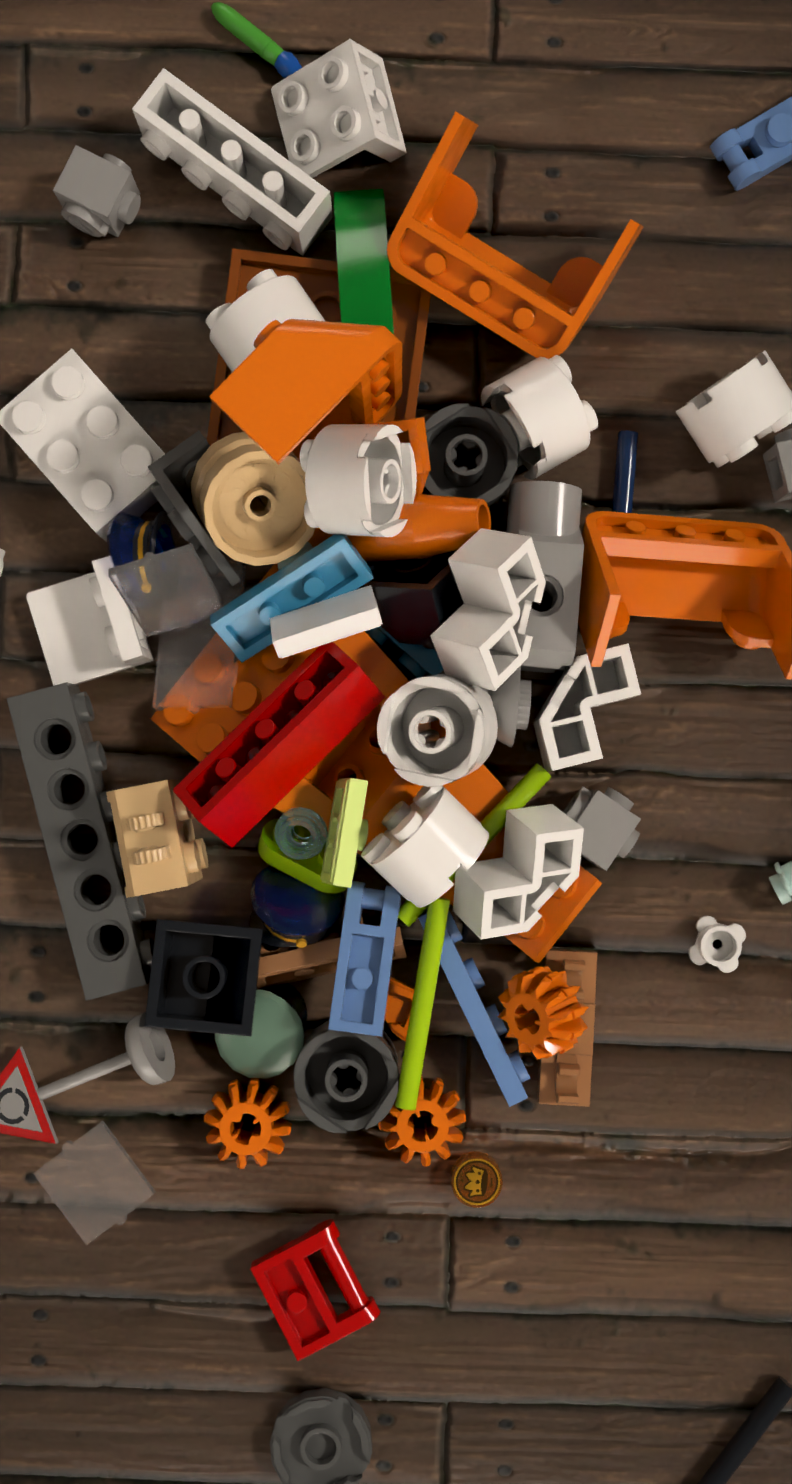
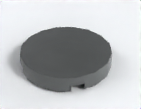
[270,1388,373,1484]

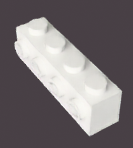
[132,68,333,256]

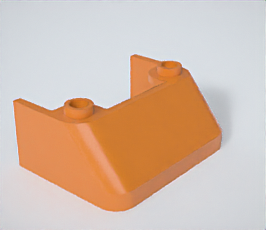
[387,111,644,359]
[209,319,402,465]
[578,511,792,680]

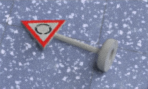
[0,1012,175,1144]

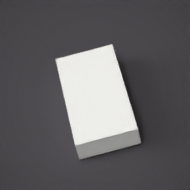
[269,585,383,658]

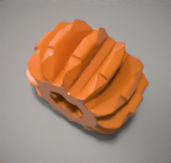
[497,966,589,1060]
[378,1075,466,1167]
[204,1078,292,1169]

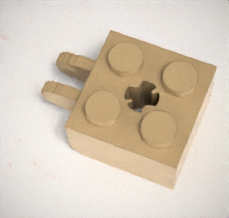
[106,780,208,898]

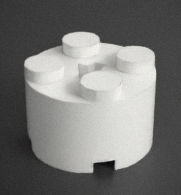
[206,269,325,372]
[675,350,792,468]
[481,355,598,480]
[300,424,417,537]
[377,674,498,787]
[361,786,489,908]

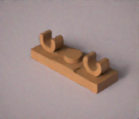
[257,911,407,989]
[537,948,598,1107]

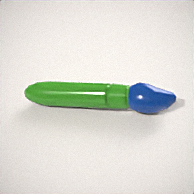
[211,2,303,78]

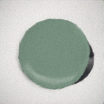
[215,983,308,1079]

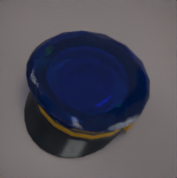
[106,510,179,605]
[249,866,345,948]

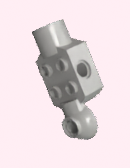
[480,481,584,747]

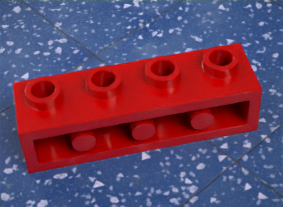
[172,642,385,848]

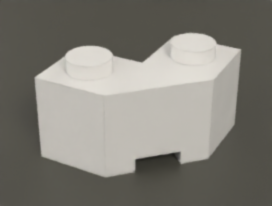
[430,528,546,691]
[533,643,641,771]
[453,804,584,940]

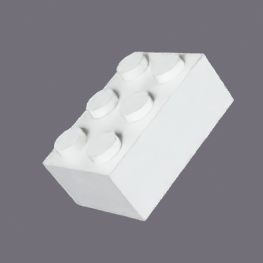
[0,348,165,543]

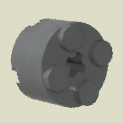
[422,404,518,511]
[294,1021,399,1133]

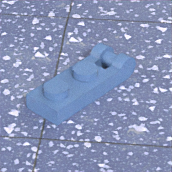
[710,96,792,191]
[328,881,401,1037]

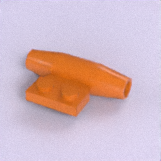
[308,417,491,563]

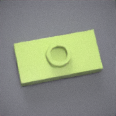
[320,778,368,888]

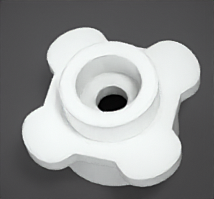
[688,916,746,973]

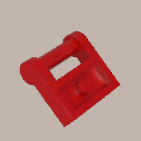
[250,1219,381,1361]

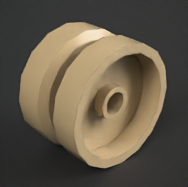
[191,432,316,566]

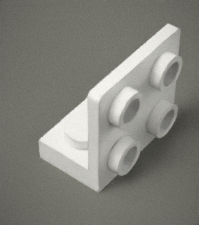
[271,39,407,178]
[26,555,154,686]

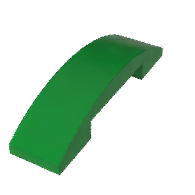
[334,189,394,334]

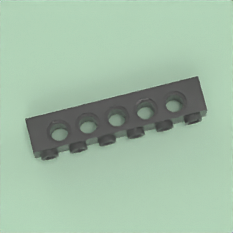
[6,682,154,1001]

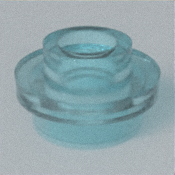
[274,807,328,860]

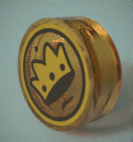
[451,1151,503,1208]

